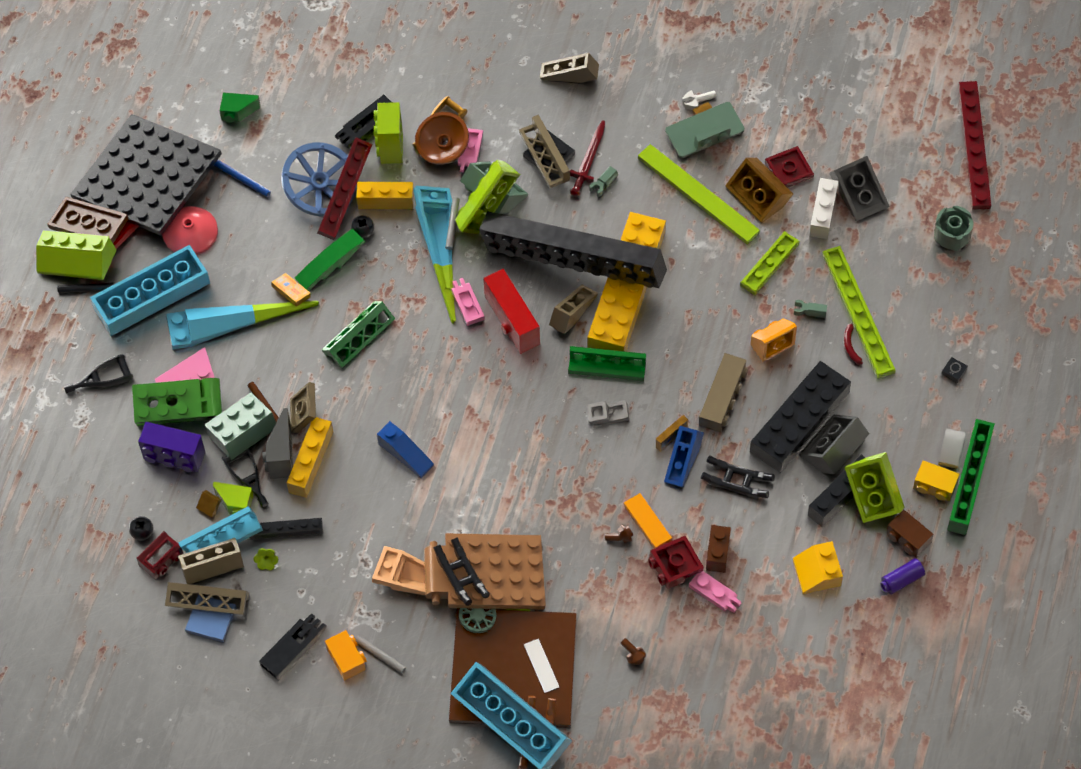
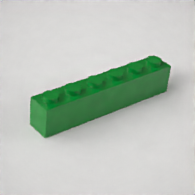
[947,419,995,535]

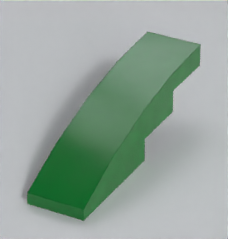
[295,229,366,291]

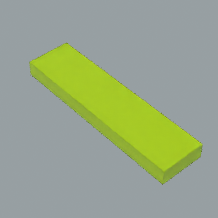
[740,231,800,295]

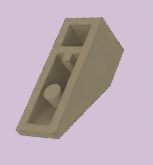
[540,53,599,83]
[549,284,598,334]

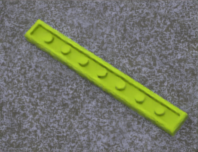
[638,144,760,245]
[822,246,896,379]

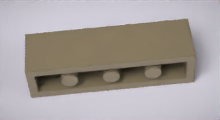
[699,353,748,432]

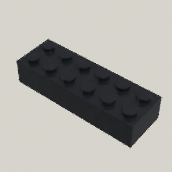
[750,361,851,473]

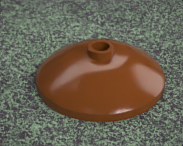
[415,112,469,165]

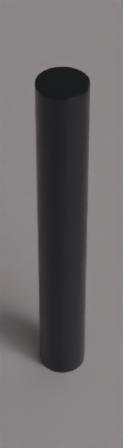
[57,282,114,293]

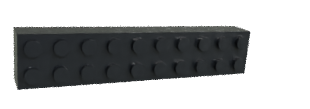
[479,211,667,288]

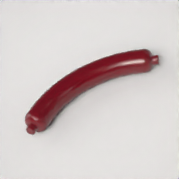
[844,323,863,365]

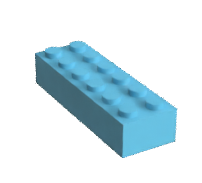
[90,245,210,336]
[450,662,572,769]

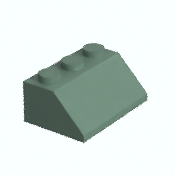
[460,161,528,214]

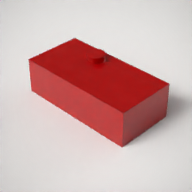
[483,268,540,354]

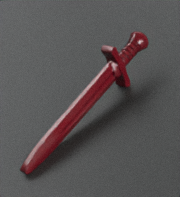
[570,120,605,197]

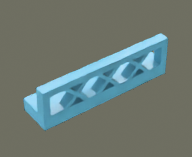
[179,506,263,553]

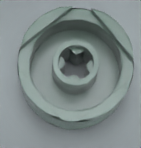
[934,206,974,251]

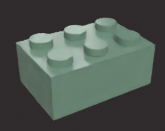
[204,392,276,460]

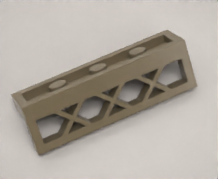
[519,114,570,188]
[165,582,249,615]

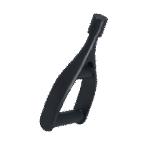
[64,354,133,394]
[221,448,269,508]

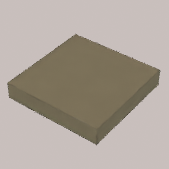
[290,382,316,434]

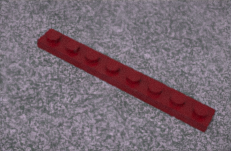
[958,81,991,210]

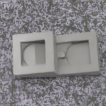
[587,400,630,424]
[938,428,965,469]

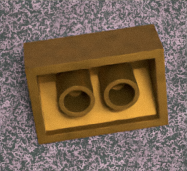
[725,158,793,222]

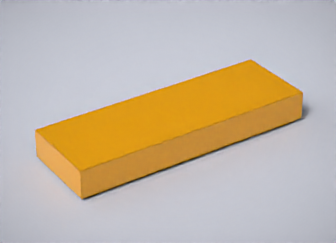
[624,493,672,548]

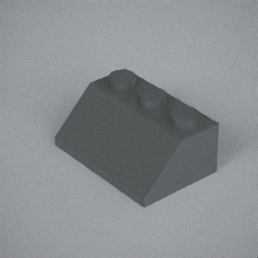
[799,414,870,474]

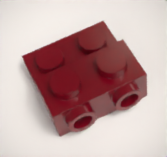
[648,536,704,590]

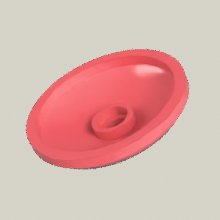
[162,206,218,255]

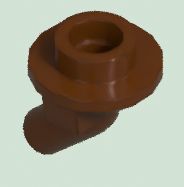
[605,524,634,543]
[620,638,646,665]

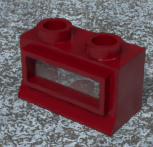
[136,531,183,580]

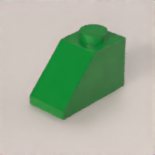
[219,92,261,122]

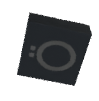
[941,357,968,383]

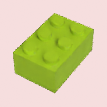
[374,102,403,164]

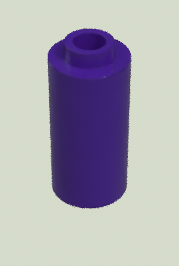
[880,558,926,595]

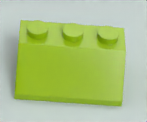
[844,452,905,523]

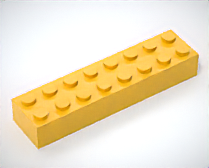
[587,212,666,352]

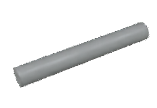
[445,197,460,250]
[355,635,406,674]

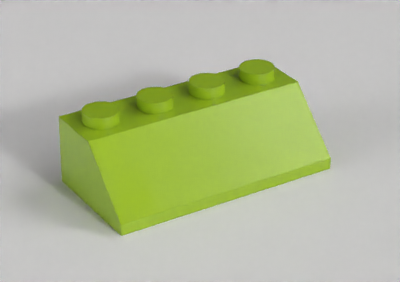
[455,160,521,234]
[36,230,116,280]

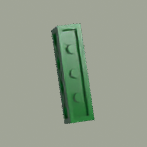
[322,301,395,368]
[568,346,646,381]

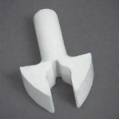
[682,90,717,110]

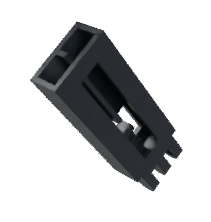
[335,94,393,149]
[259,614,327,681]

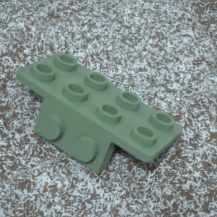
[665,102,745,158]

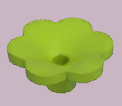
[253,548,279,570]

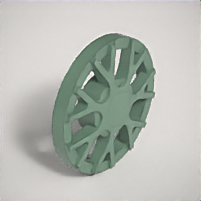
[459,608,496,633]

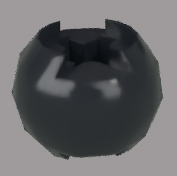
[351,215,374,238]
[129,516,153,541]

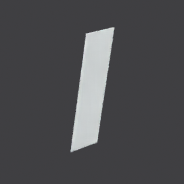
[524,639,559,693]

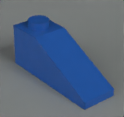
[377,421,434,478]
[664,426,704,487]

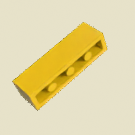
[286,417,333,498]

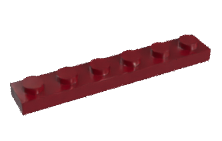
[317,137,373,240]

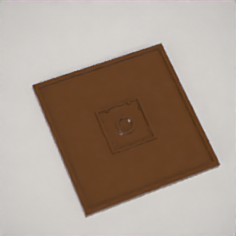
[449,608,576,728]

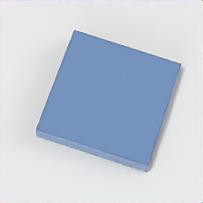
[185,594,237,642]

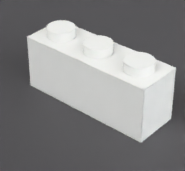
[809,178,838,239]

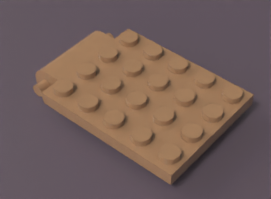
[424,533,546,609]

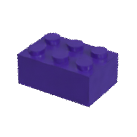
[138,422,206,472]

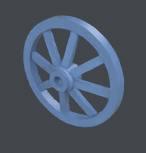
[281,142,359,217]

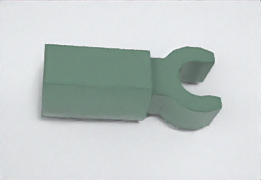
[589,166,619,197]
[794,300,827,318]

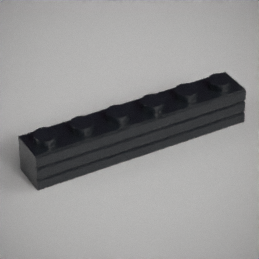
[249,518,323,540]

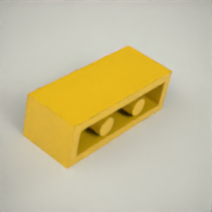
[356,182,414,209]

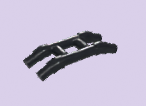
[701,455,775,498]
[433,537,490,606]

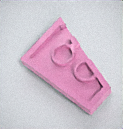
[155,347,215,383]

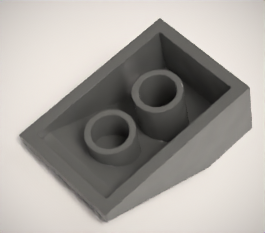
[829,156,890,221]
[262,408,293,479]

